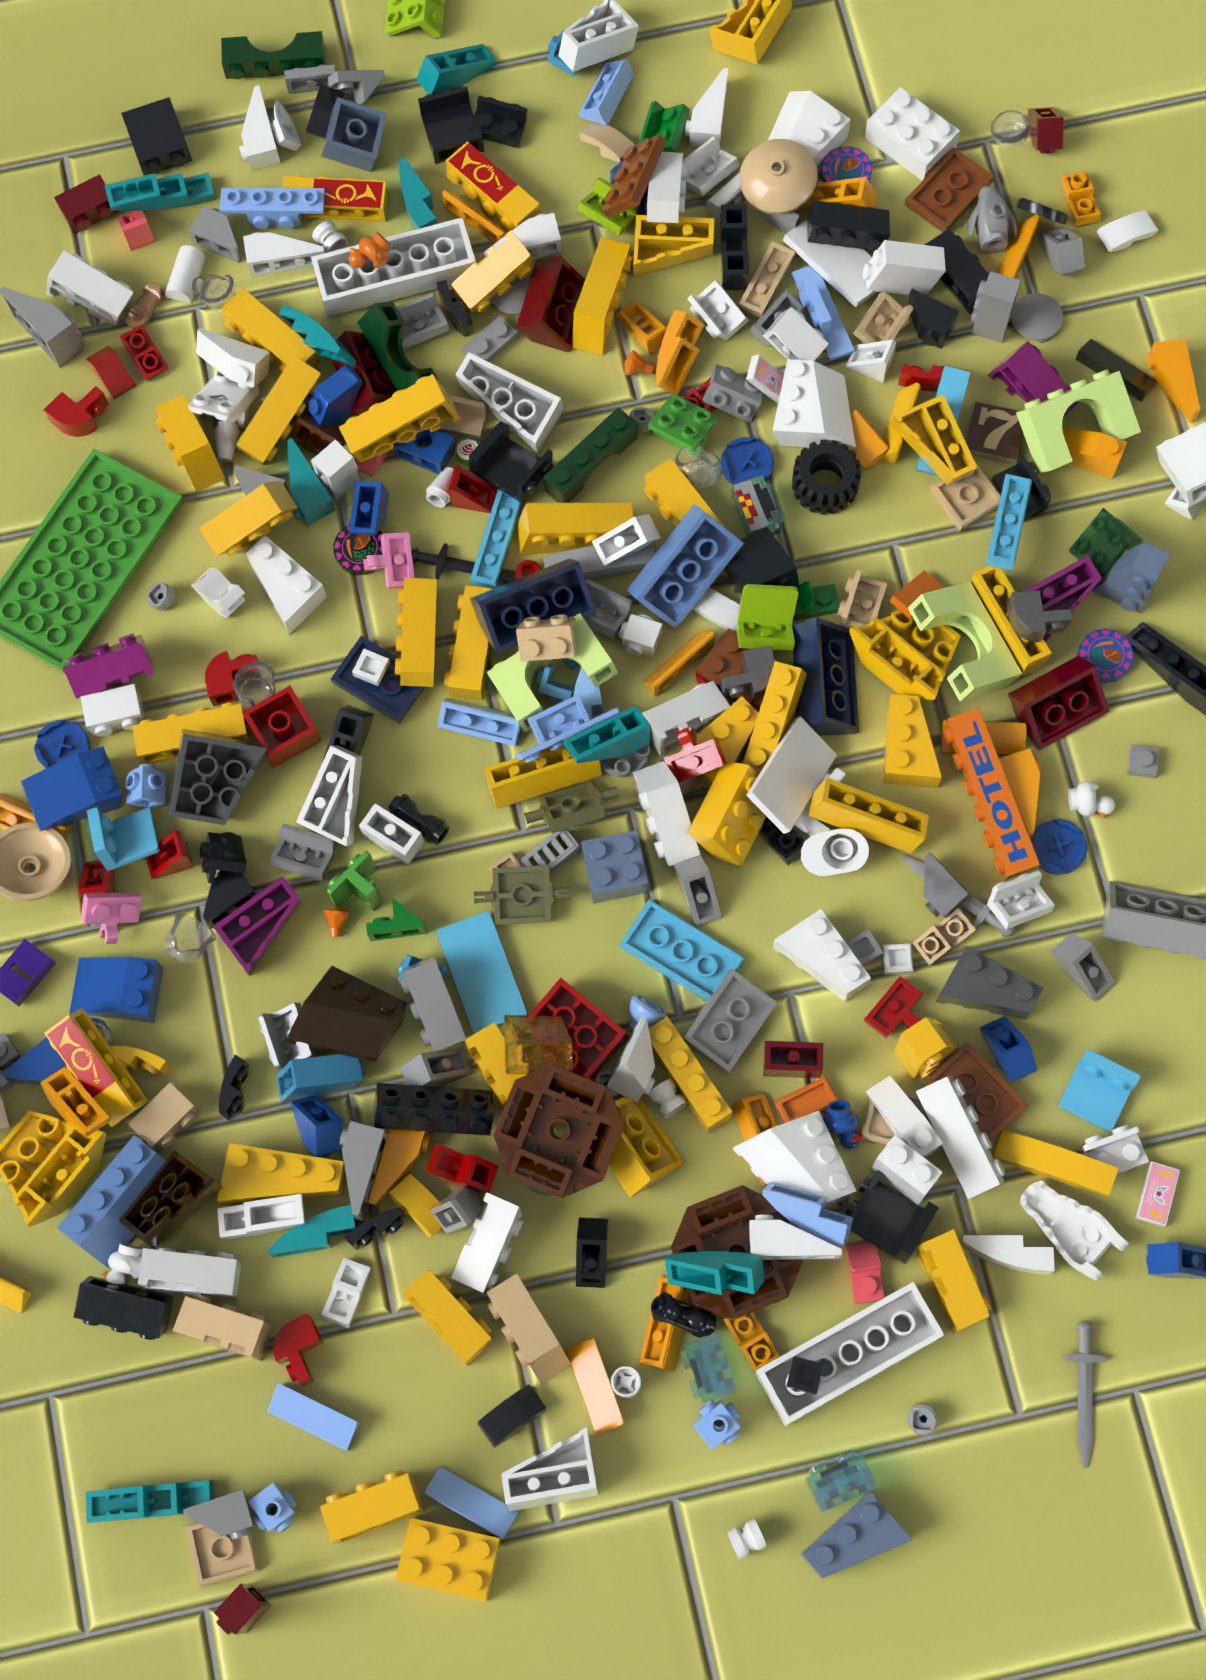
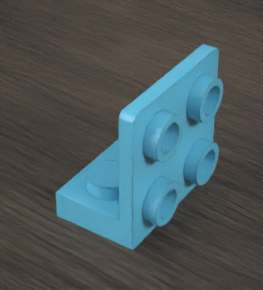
[87,807,160,871]
[1058,1049,1141,1132]

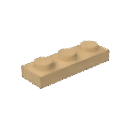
[738,241,795,318]

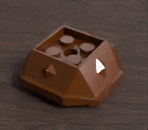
[493,1064,626,1198]
[671,1185,804,1321]

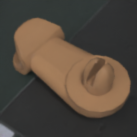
[125,282,166,328]

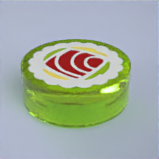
[455,437,480,466]

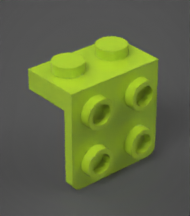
[385,0,446,39]
[736,584,798,651]

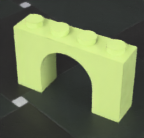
[1016,369,1141,473]
[908,581,1022,702]
[487,613,618,732]

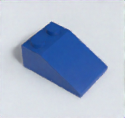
[21,746,123,831]
[69,957,163,1023]

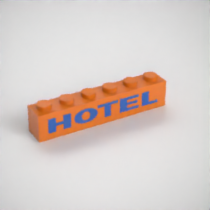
[943,708,1040,880]

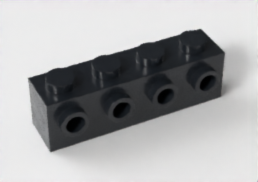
[374,1083,494,1136]

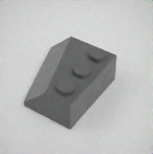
[168,729,267,825]

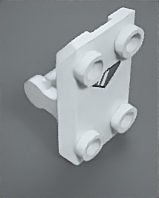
[188,370,259,428]

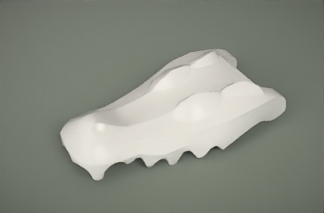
[1020,1181,1129,1281]

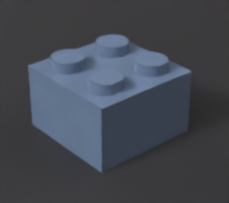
[321,97,387,172]
[581,830,648,904]

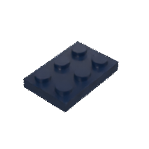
[331,636,425,723]

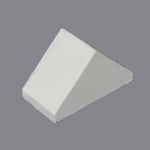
[846,340,896,382]

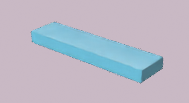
[916,366,971,476]
[986,474,1032,571]
[470,489,524,589]

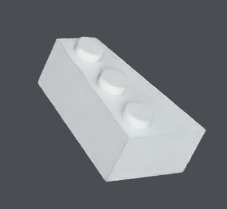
[642,681,730,758]
[633,761,700,866]
[773,909,871,1001]
[451,1192,524,1296]
[138,1248,242,1298]

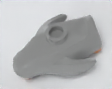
[967,186,1017,253]

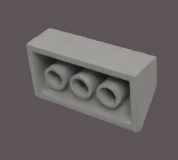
[1102,881,1206,959]

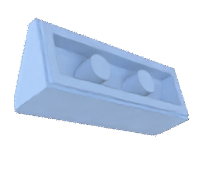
[578,59,634,125]
[437,698,522,747]
[267,1383,361,1451]
[424,1466,519,1539]

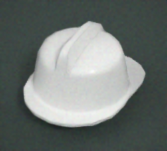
[801,828,869,876]

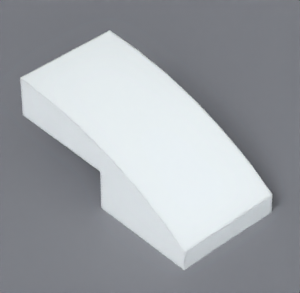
[1097,210,1158,252]
[321,1258,371,1328]

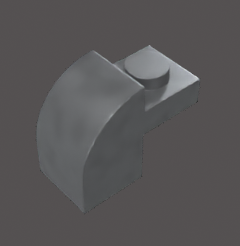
[1007,590,1072,642]
[720,645,775,701]

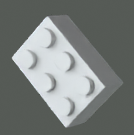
[865,87,960,181]

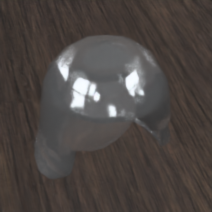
[192,275,237,310]
[675,444,723,488]
[233,661,276,709]
[164,912,217,963]

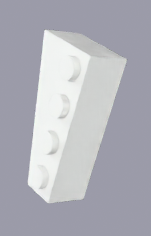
[456,352,564,454]

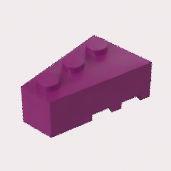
[988,341,1080,418]
[1022,555,1102,642]
[63,633,154,699]
[213,876,301,976]

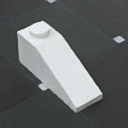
[685,68,728,147]
[239,85,280,171]
[484,213,562,260]
[243,232,325,277]
[196,328,270,388]
[866,1076,943,1158]
[749,1215,842,1260]

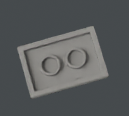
[682,969,777,1073]

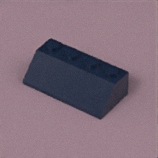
[470,558,597,653]
[792,617,859,736]

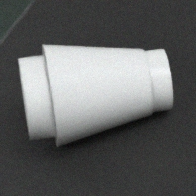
[214,421,240,462]
[426,467,453,508]

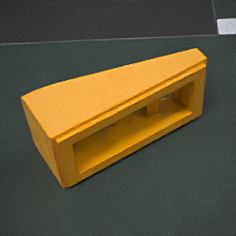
[617,300,667,354]

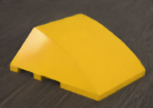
[849,610,961,700]
[0,1110,106,1227]

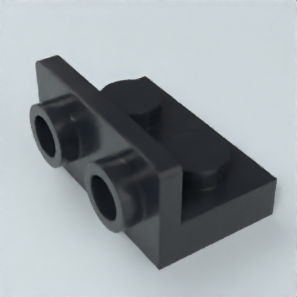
[470,96,528,148]
[992,456,1051,521]

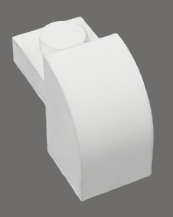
[191,567,245,618]

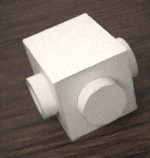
[619,614,662,658]

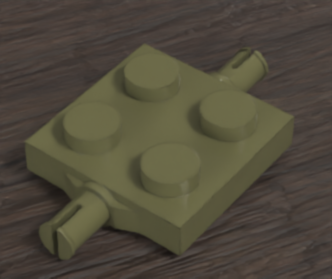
[524,780,619,833]
[474,865,570,925]

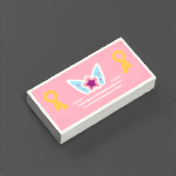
[746,354,784,404]
[1135,1161,1180,1228]

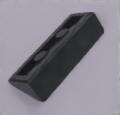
[1076,339,1157,402]

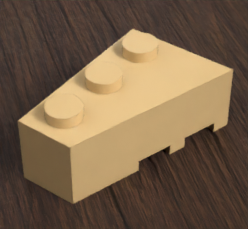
[486,1273,572,1385]
[172,1294,273,1361]

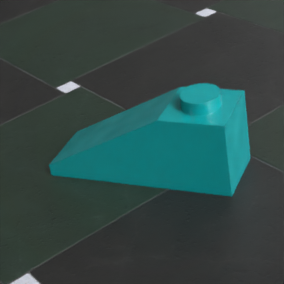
[416,44,497,95]
[287,438,335,526]
[563,706,650,764]

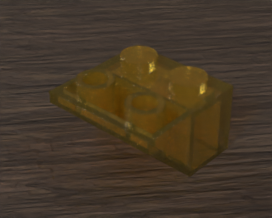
[504,1015,573,1074]

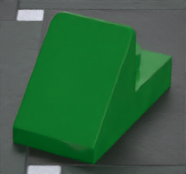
[793,581,840,621]
[366,898,426,941]

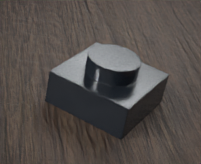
[786,1356,824,1395]

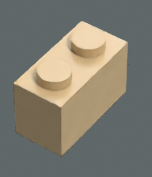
[128,1082,199,1152]

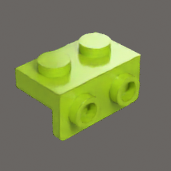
[577,177,641,236]

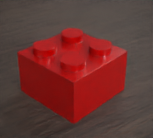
[242,685,321,768]

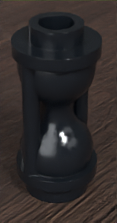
[388,794,449,845]
[651,1292,716,1338]

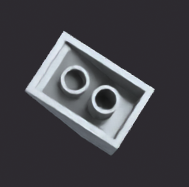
[0,287,84,368]
[340,1121,388,1223]

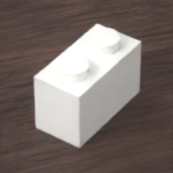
[762,307,829,361]
[311,440,360,501]
[80,684,145,737]
[359,804,424,865]

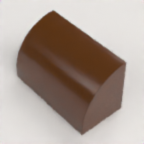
[291,412,348,455]

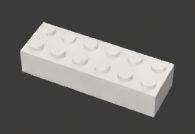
[311,218,476,317]
[755,1282,944,1427]

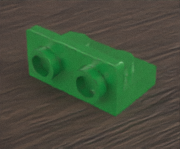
[639,101,690,153]

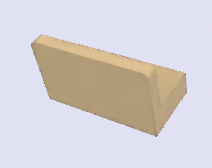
[436,396,487,441]

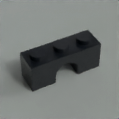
[720,204,749,291]

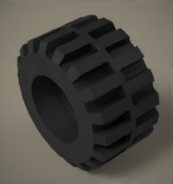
[792,440,861,515]

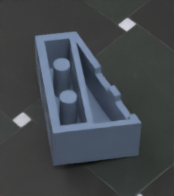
[1091,542,1170,613]
[800,1491,912,1578]

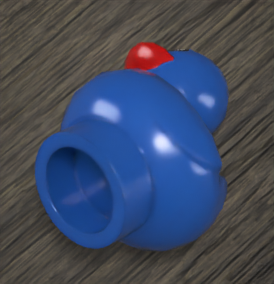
[823,1100,863,1149]

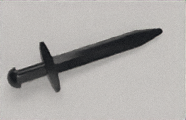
[411,543,515,582]

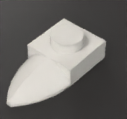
[270,101,302,151]

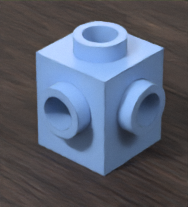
[125,764,168,809]
[693,1399,741,1450]
[248,1482,298,1533]

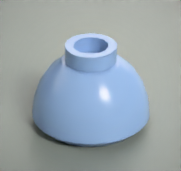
[629,995,667,1029]

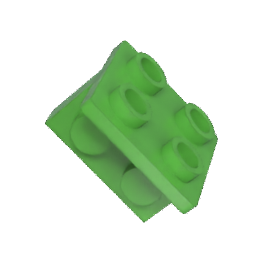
[648,394,718,458]
[327,851,381,912]

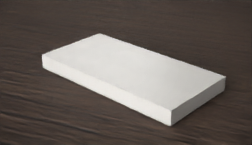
[783,220,877,307]
[746,716,837,834]

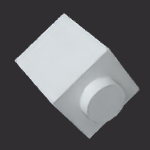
[592,514,661,566]

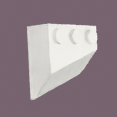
[768,91,851,171]
[773,360,857,450]
[733,1111,856,1208]

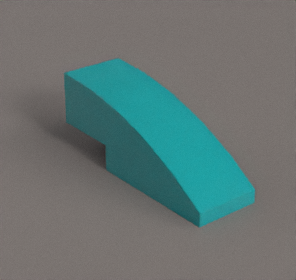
[399,157,437,230]
[268,1205,358,1258]
[665,1251,765,1295]

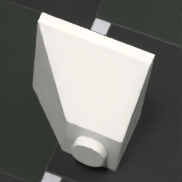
[607,1016,655,1102]

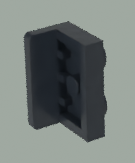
[199,832,247,884]

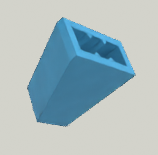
[276,1054,364,1103]

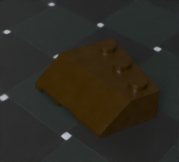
[286,966,407,1062]
[119,1150,222,1249]

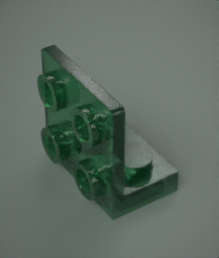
[1069,508,1147,578]

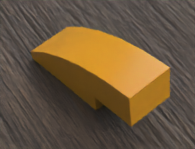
[656,310,705,396]

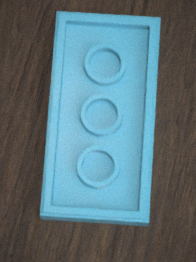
[619,899,745,1002]
[436,911,528,1034]

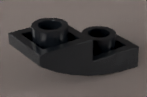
[306,84,345,139]
[436,280,473,337]
[758,816,805,865]
[219,1055,249,1121]
[345,1207,406,1250]
[477,1384,546,1448]

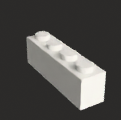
[916,1075,1005,1199]

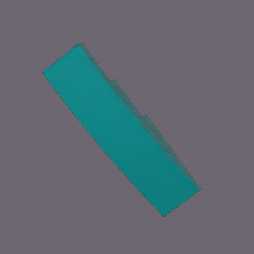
[105,173,216,210]
[279,305,357,366]
[86,1480,214,1523]

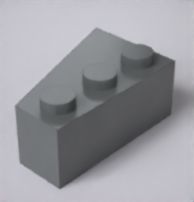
[936,946,1043,1020]

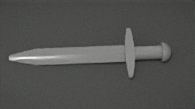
[903,855,1015,937]
[1062,1320,1107,1468]

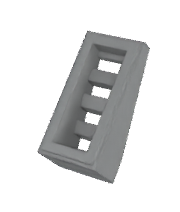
[519,830,580,873]

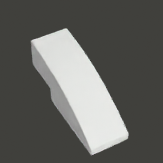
[217,1194,305,1241]
[960,1235,1055,1275]

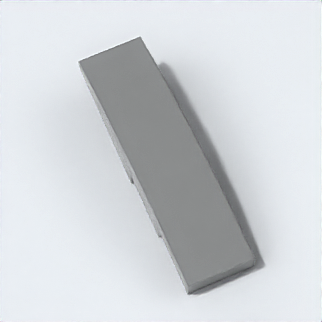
[543,542,656,579]

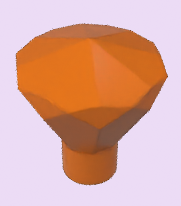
[625,350,654,376]
[323,905,351,937]

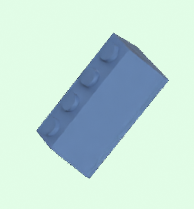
[627,504,744,629]
[57,1135,166,1268]

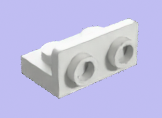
[1079,1125,1149,1174]

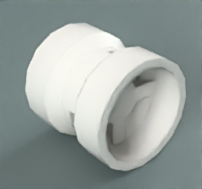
[312,220,348,253]
[648,1078,688,1119]
[611,1366,641,1399]
[726,1519,767,1560]

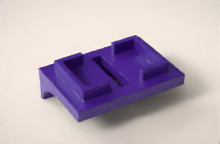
[0,939,56,1007]

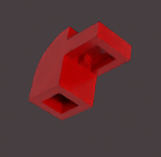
[43,386,109,437]
[205,651,262,706]
[425,1144,499,1193]
[273,1313,323,1386]

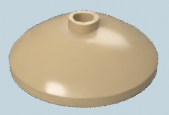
[739,139,818,215]
[0,823,71,902]

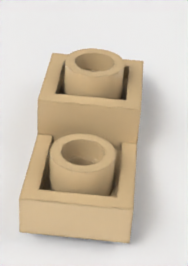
[579,122,635,162]
[912,908,978,965]

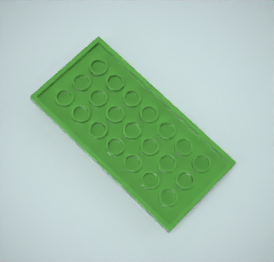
[0,448,184,673]

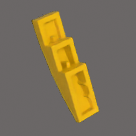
[992,1130,1119,1197]

